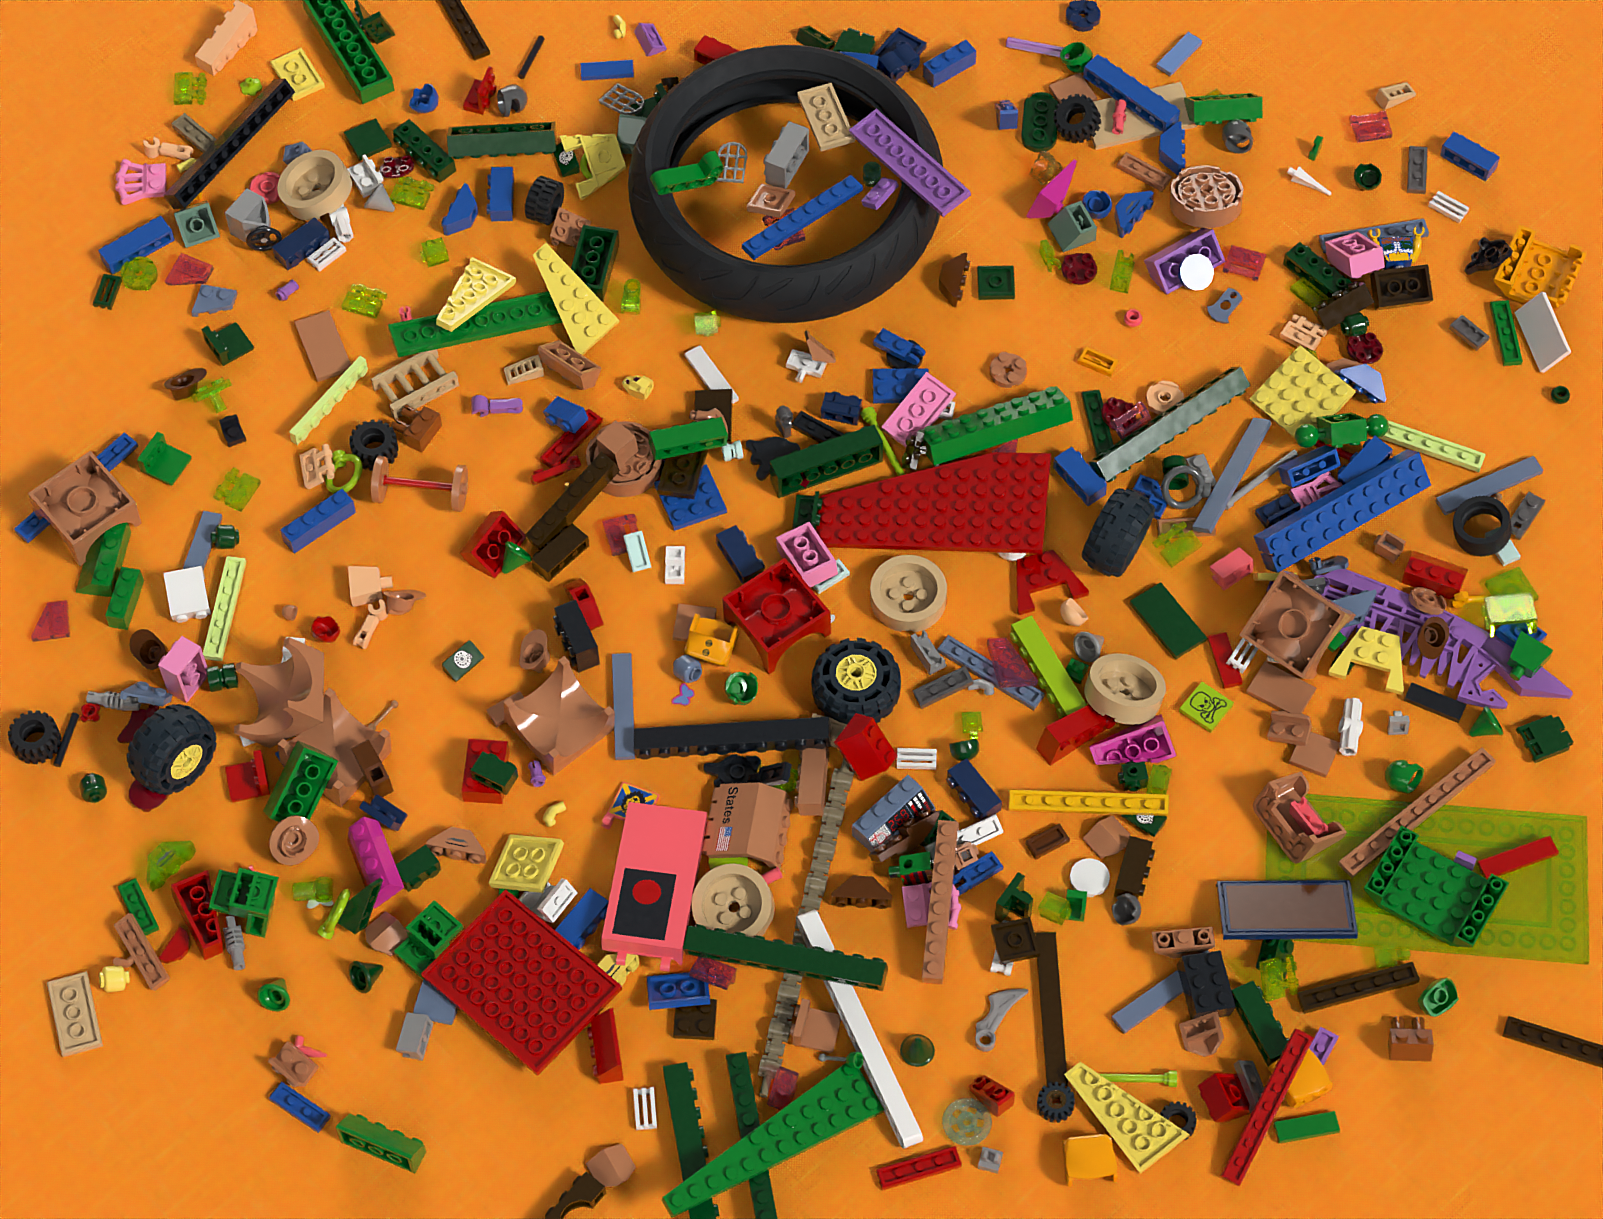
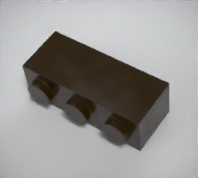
[1312,281,1374,330]
[532,523,589,582]
[1114,836,1155,899]

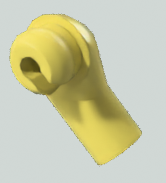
[613,15,626,39]
[176,158,197,173]
[543,801,566,827]

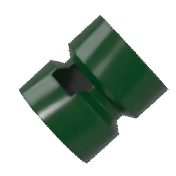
[1162,455,1189,490]
[207,663,238,692]

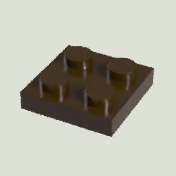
[990,917,1040,965]
[673,999,717,1040]

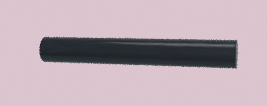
[518,35,545,79]
[53,713,79,767]

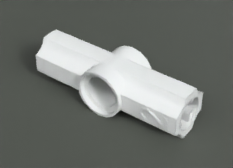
[329,203,354,243]
[1338,697,1363,756]

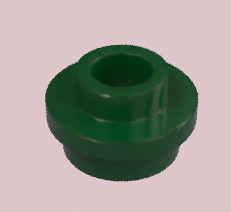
[1551,386,1570,404]

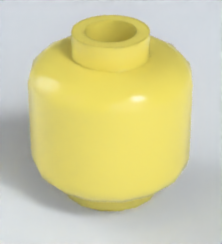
[99,965,130,993]

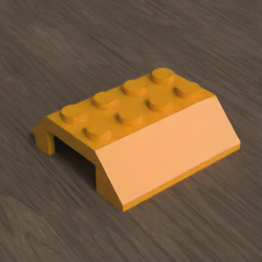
[1494,225,1587,309]

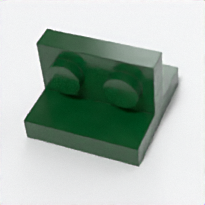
[995,872,1033,923]

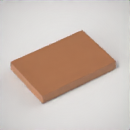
[1246,661,1316,714]

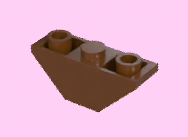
[939,253,970,307]
[351,739,394,797]
[831,875,892,909]

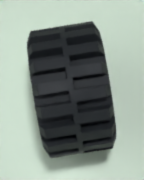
[1053,94,1101,143]
[525,176,564,225]
[349,420,399,471]
[8,710,62,764]

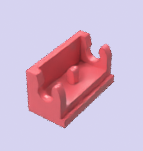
[1210,547,1253,590]
[1289,796,1329,838]

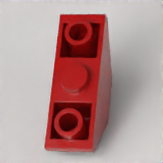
[563,578,604,630]
[968,1075,1015,1117]

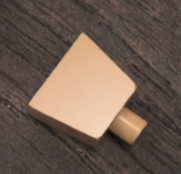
[348,566,393,607]

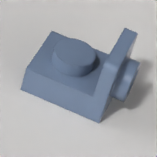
[283,142,312,164]

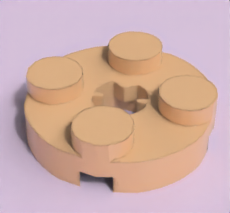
[1146,381,1184,415]

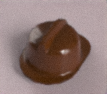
[164,368,207,400]
[1417,617,1449,660]
[129,629,168,670]

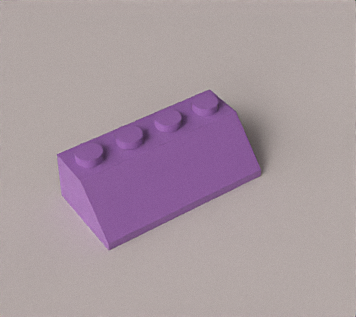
[1144,228,1226,295]

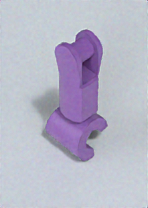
[471,395,523,417]

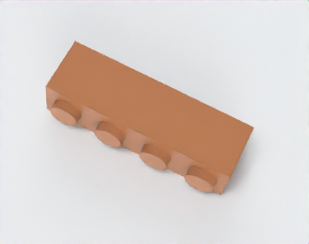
[795,747,829,816]

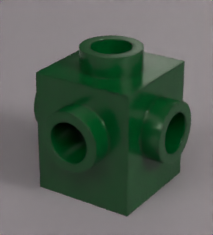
[1118,761,1149,791]

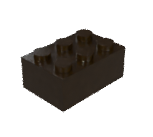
[1370,264,1433,311]

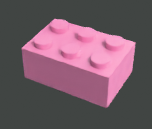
[1325,232,1385,278]
[776,522,838,587]
[158,636,208,703]

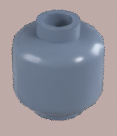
[673,655,702,683]

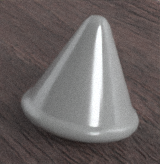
[364,183,395,212]
[1073,632,1104,662]

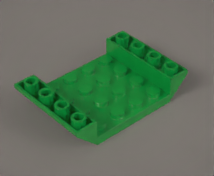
[1364,825,1509,948]

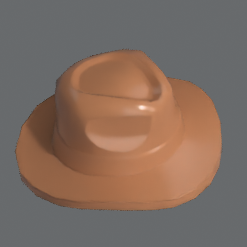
[269,815,319,865]

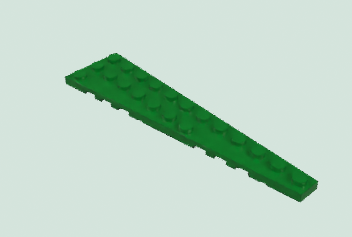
[661,1063,884,1218]

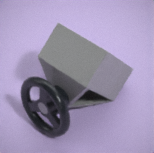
[225,188,282,251]

